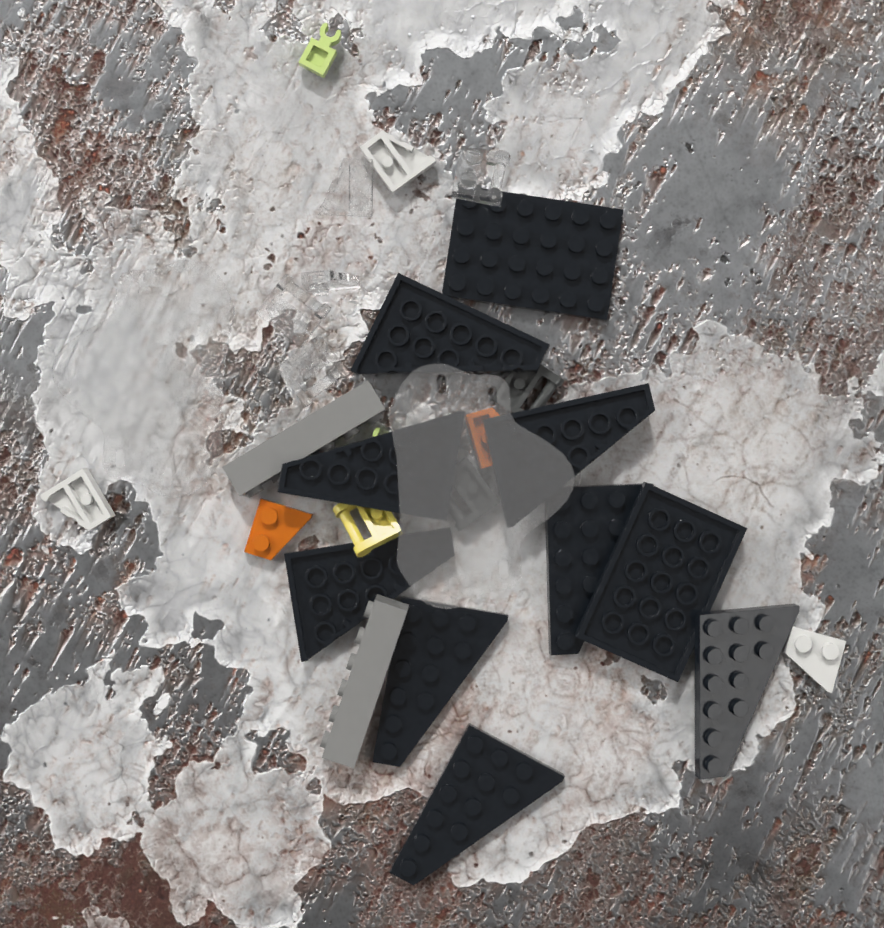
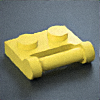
[332,503,402,557]

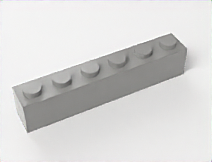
[222,380,387,498]
[320,594,409,769]

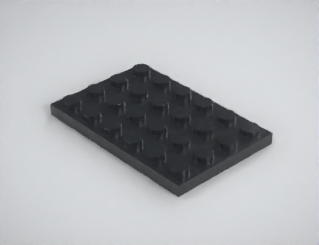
[442,185,624,321]
[574,482,747,682]

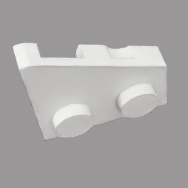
[360,131,436,194]
[40,468,116,531]
[782,626,846,693]

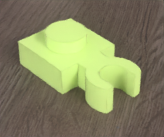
[298,23,342,78]

